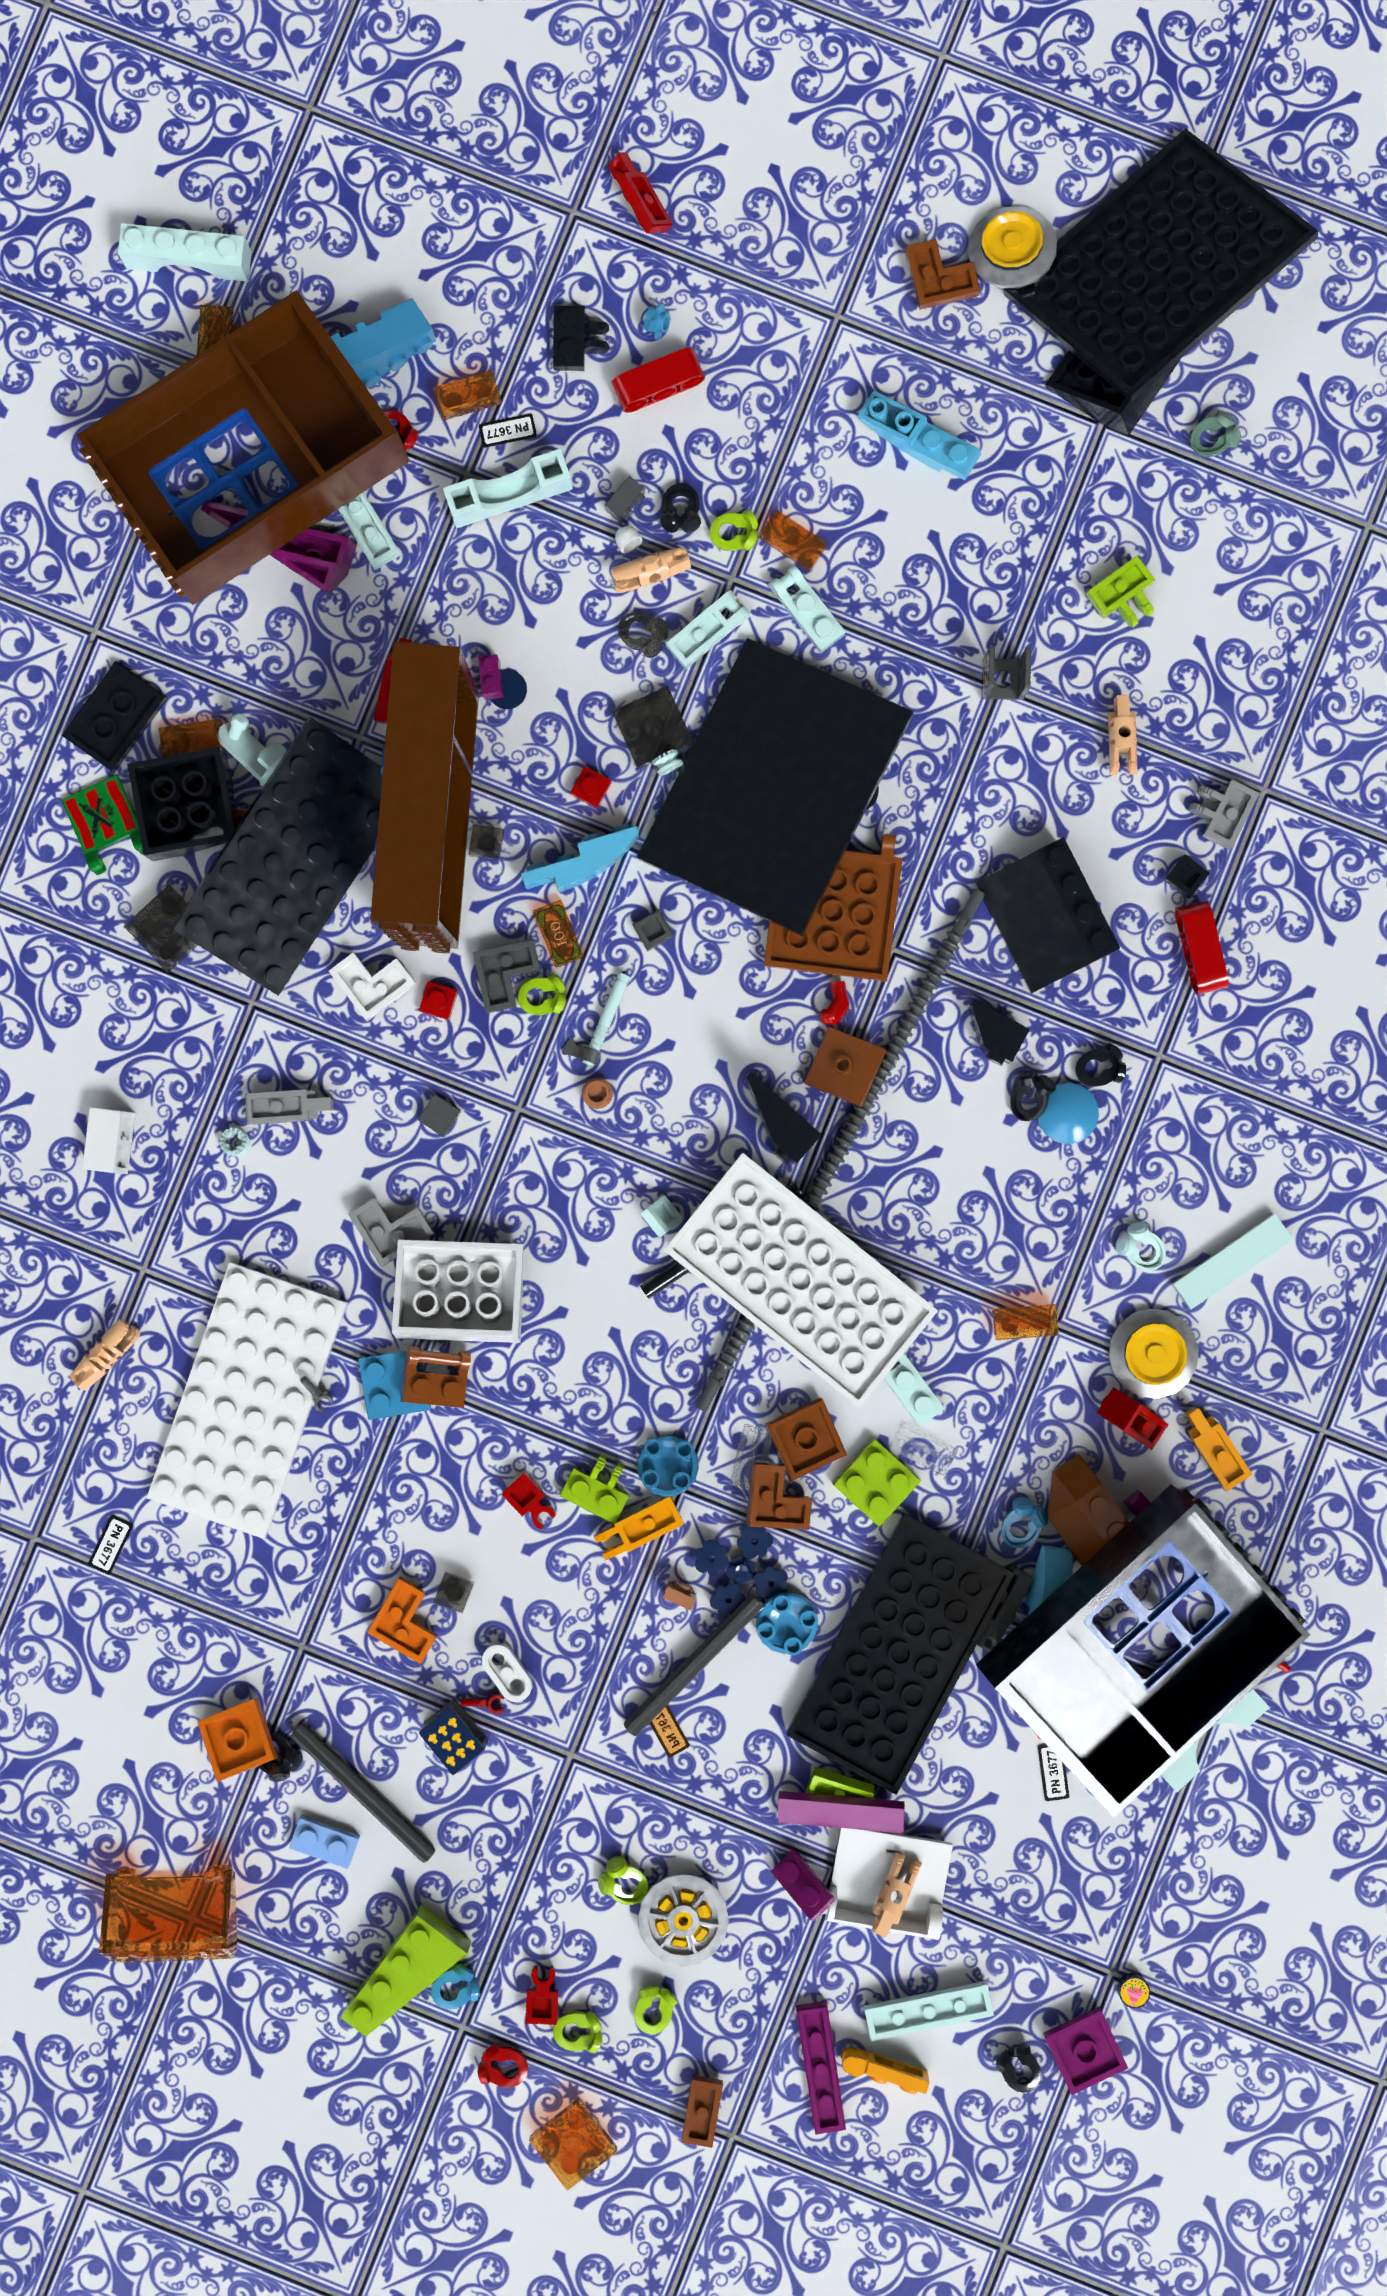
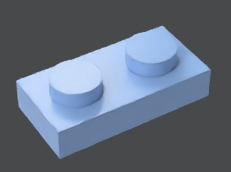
[289,1815,360,1869]

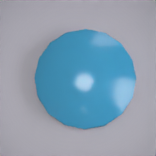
[1037,1082,1099,1144]
[637,1435,699,1497]
[756,1592,818,1656]

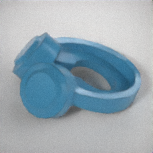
[1001,1497,1048,1548]
[431,1964,480,2009]

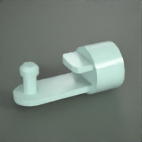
[217,713,287,787]

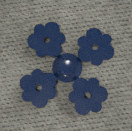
[695,1525,788,1617]

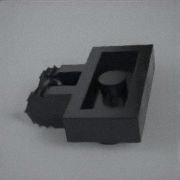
[553,305,609,371]

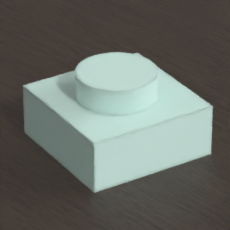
[641,1195,683,1238]

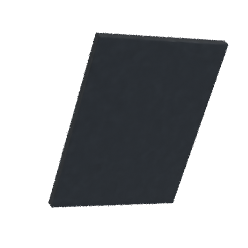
[1003,128,1318,402]
[637,638,914,936]

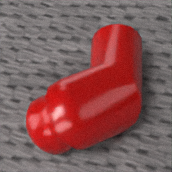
[820,981,849,1025]

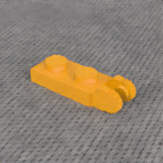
[593,1496,684,1560]
[841,2046,930,2094]

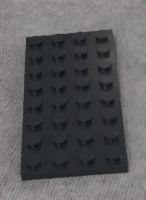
[171,717,382,996]
[785,1512,1015,1795]

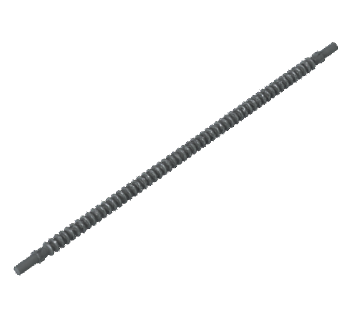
[695,889,985,1412]

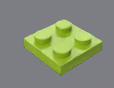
[833,1438,921,1527]

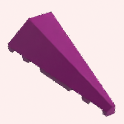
[201,501,356,594]

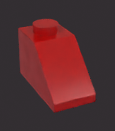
[1097,1387,1169,1450]

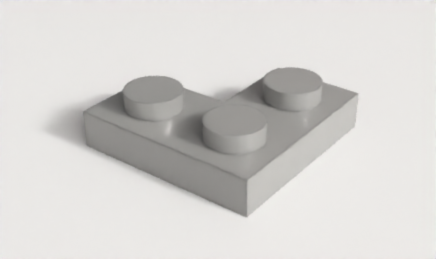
[348,1198,435,1267]

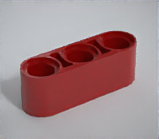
[611,347,705,413]
[1175,901,1229,995]

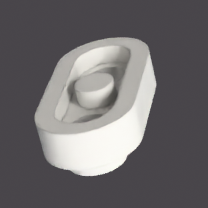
[482,1643,532,1702]

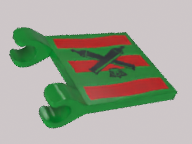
[61,775,143,875]

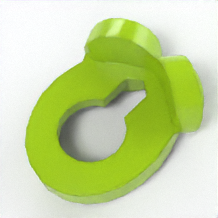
[709,509,758,551]
[518,973,567,1015]
[598,1856,649,1905]
[634,1985,678,2034]
[553,2011,602,2054]

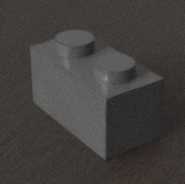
[605,476,645,523]

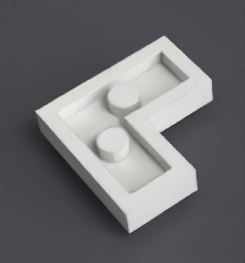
[329,952,416,1021]

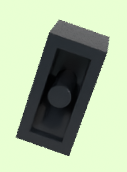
[968,1000,1030,1066]

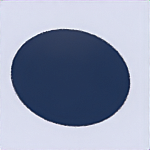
[490,670,527,709]

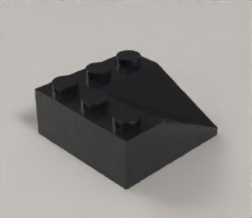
[127,747,236,861]

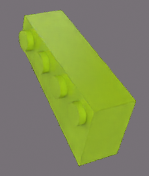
[341,1904,471,2037]

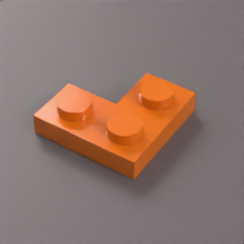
[367,1577,438,1664]

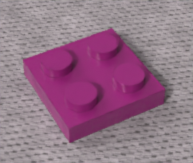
[1043,2007,1128,2095]

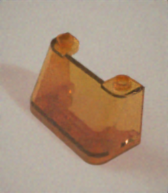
[99,1865,237,1963]

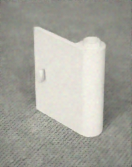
[822,1828,953,1940]

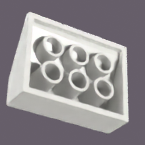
[392,1240,523,1343]

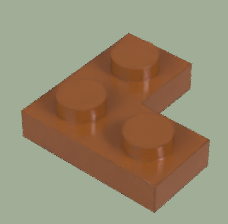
[905,239,980,310]
[746,1462,812,1530]

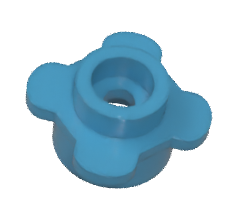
[644,302,671,340]

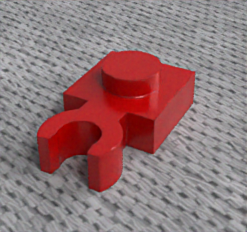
[501,1472,556,1529]
[525,1966,559,2025]

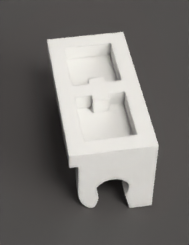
[82,1107,135,1174]

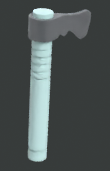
[562,973,630,1067]

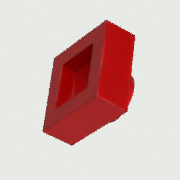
[570,766,612,810]
[419,982,459,1021]

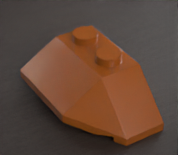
[1047,1454,1129,1566]

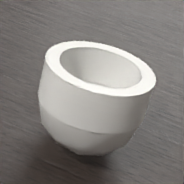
[615,526,642,554]

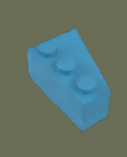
[330,298,436,388]

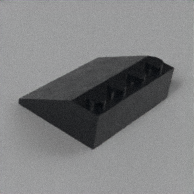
[1045,350,1181,435]
[976,837,1120,994]

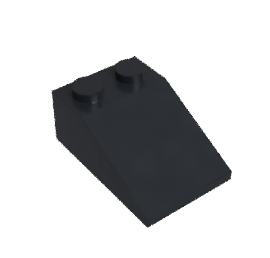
[745,1072,822,1164]

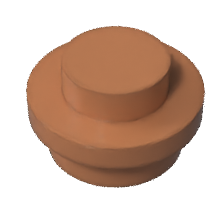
[582,1078,613,1109]

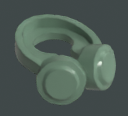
[1190,411,1241,457]

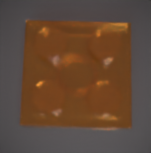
[529,2097,618,2191]

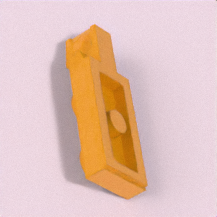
[1184,1406,1252,1492]

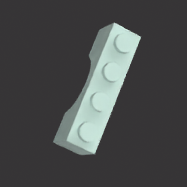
[118,223,252,282]
[443,448,573,529]
[1160,1689,1270,1792]

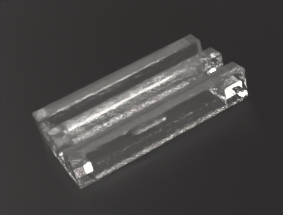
[888,1420,958,1477]
[729,1423,772,1489]

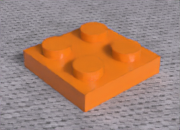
[197,1698,278,1782]

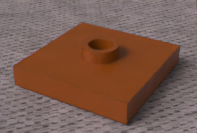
[804,1027,886,1108]
[765,1397,847,1481]

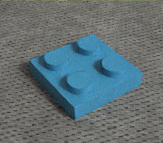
[358,1348,431,1420]

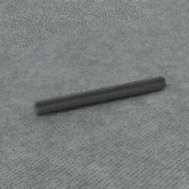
[624,1594,764,1736]
[291,1723,435,1863]

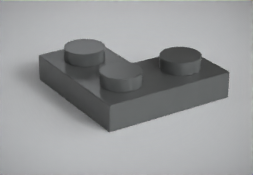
[473,939,541,1014]

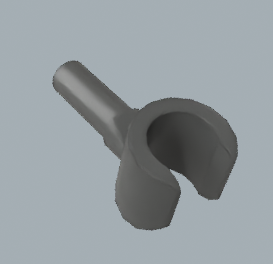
[300,1376,333,1412]

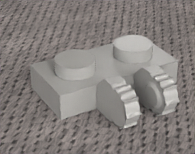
[1189,779,1260,850]

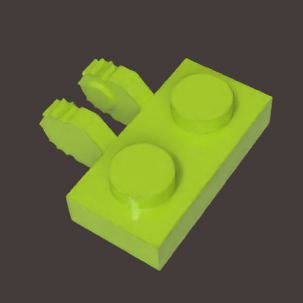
[1085,555,1155,628]
[560,1454,629,1524]

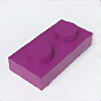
[770,1849,836,1921]

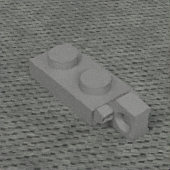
[245,1089,334,1125]

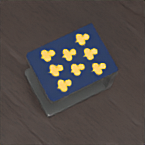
[982,647,1031,700]
[419,1699,488,1775]

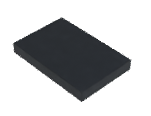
[62,661,168,773]

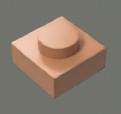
[663,1580,696,1611]

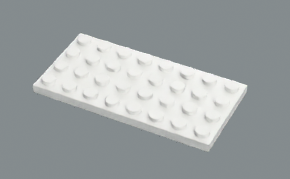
[664,1153,938,1409]
[147,1262,348,1539]

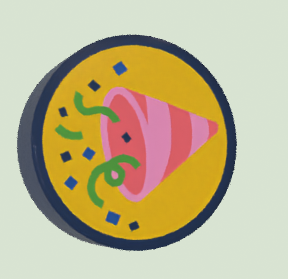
[1117,1973,1150,2008]

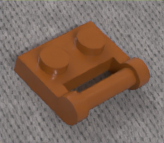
[400,1346,471,1408]

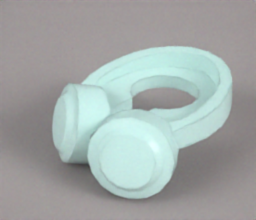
[1116,1222,1166,1271]

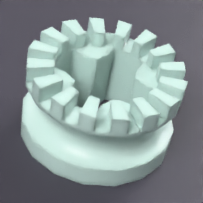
[652,749,683,776]
[219,1128,250,1156]

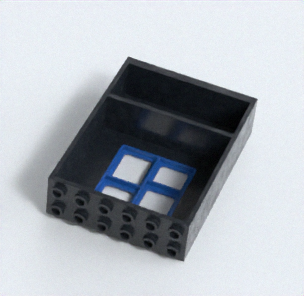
[976,1484,1310,1817]

